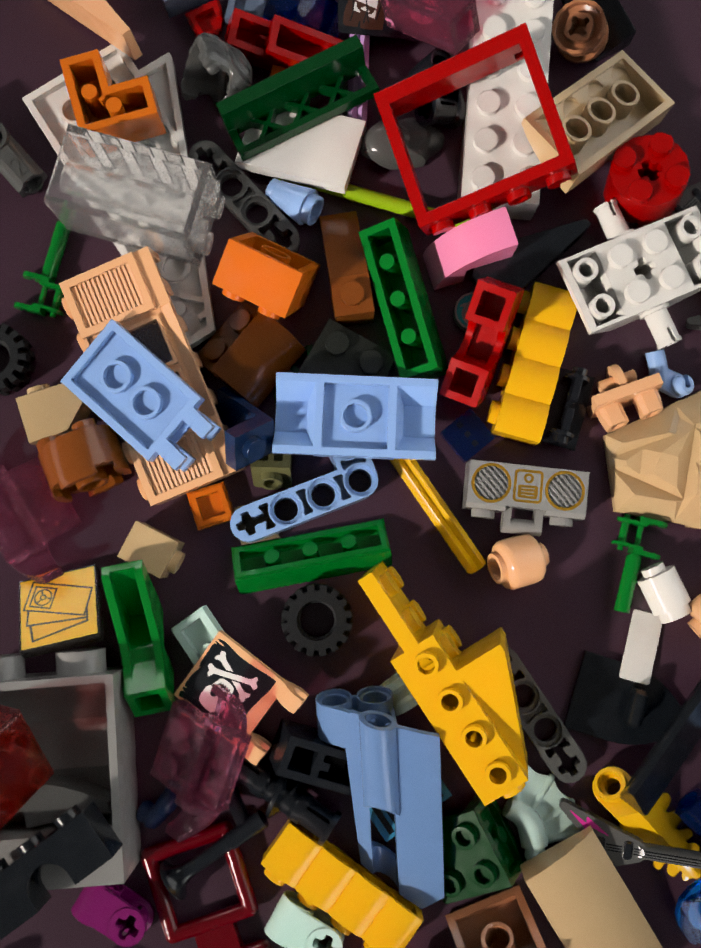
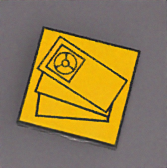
[19,564,105,659]

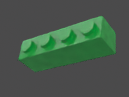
[358,217,448,379]

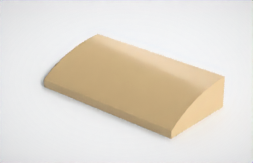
[521,50,675,194]
[520,825,663,948]

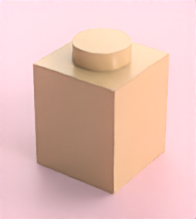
[117,521,185,578]

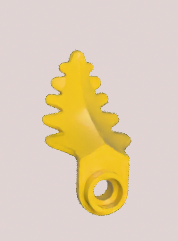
[592,766,701,882]

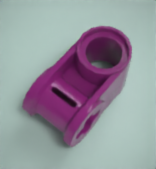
[71,884,155,947]

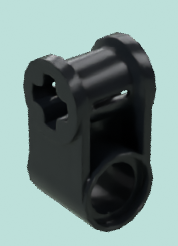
[408,47,466,129]

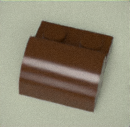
[198,301,306,408]

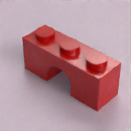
[439,276,525,408]

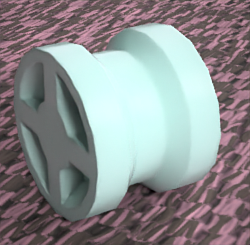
[380,673,418,716]

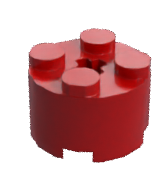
[603,132,691,228]

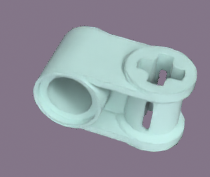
[264,890,345,948]

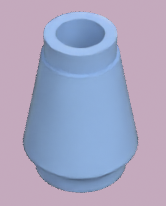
[265,178,324,226]

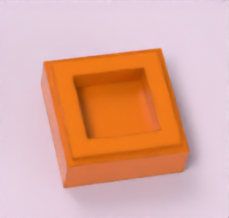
[186,481,234,531]

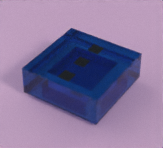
[440,408,495,463]

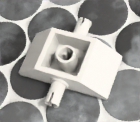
[556,199,701,350]

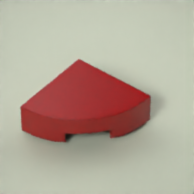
[185,0,224,37]

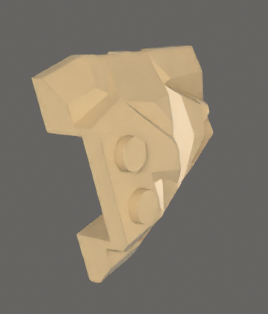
[603,390,701,529]

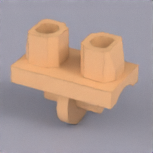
[586,364,664,433]

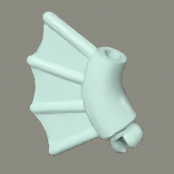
[502,765,580,861]

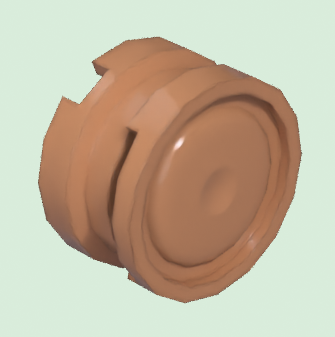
[552,0,609,63]

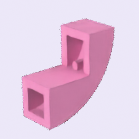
[423,206,518,290]

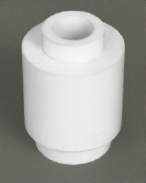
[637,561,692,624]

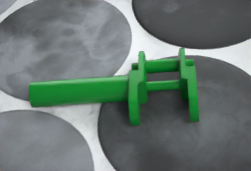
[13,221,72,318]
[611,513,668,614]

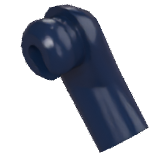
[136,775,190,829]

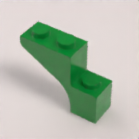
[101,560,175,717]

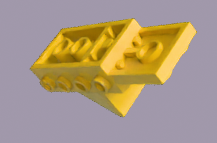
[358,561,528,806]

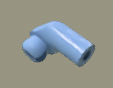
[645,349,694,398]

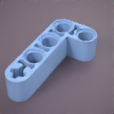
[230,457,379,543]

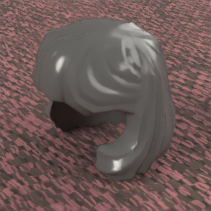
[181,32,253,107]

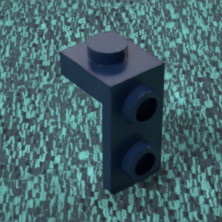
[217,386,275,471]

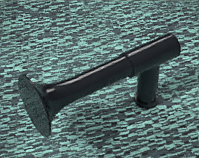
[160,786,269,901]

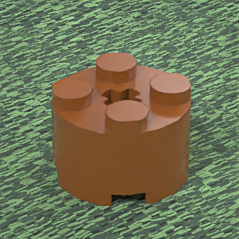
[36,418,132,502]

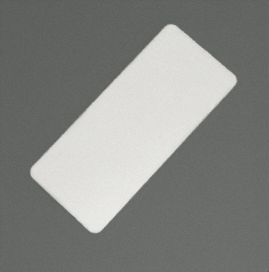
[619,609,662,685]

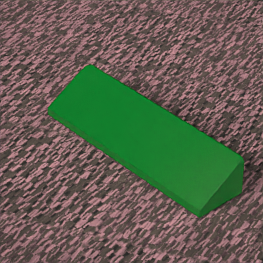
[231,518,392,594]

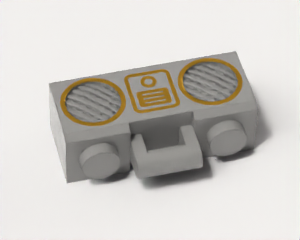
[461,459,590,537]

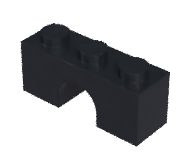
[0,801,123,940]

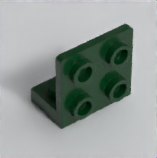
[442,794,527,904]

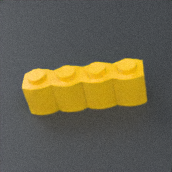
[486,281,577,446]
[261,820,424,948]

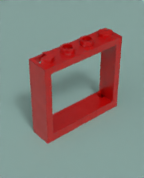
[373,23,578,236]

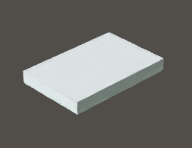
[235,111,367,194]

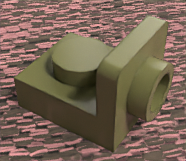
[250,431,293,490]

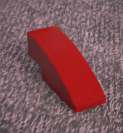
[224,7,344,71]

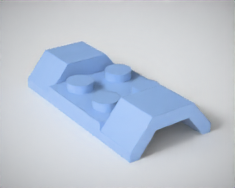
[272,372,438,461]

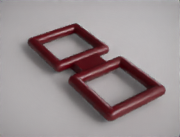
[141,821,272,948]

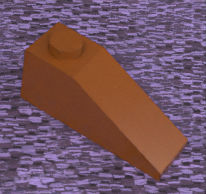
[319,211,375,327]

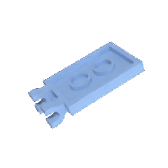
[60,319,222,472]

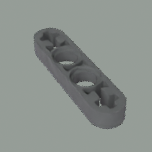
[188,140,300,253]
[508,647,587,783]

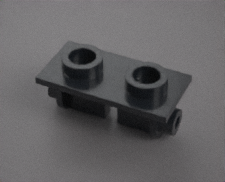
[541,366,595,451]

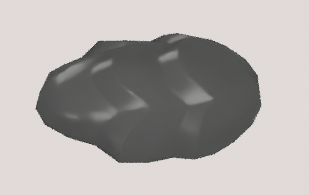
[360,117,445,170]

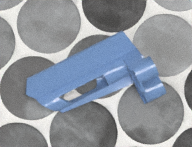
[315,686,445,909]

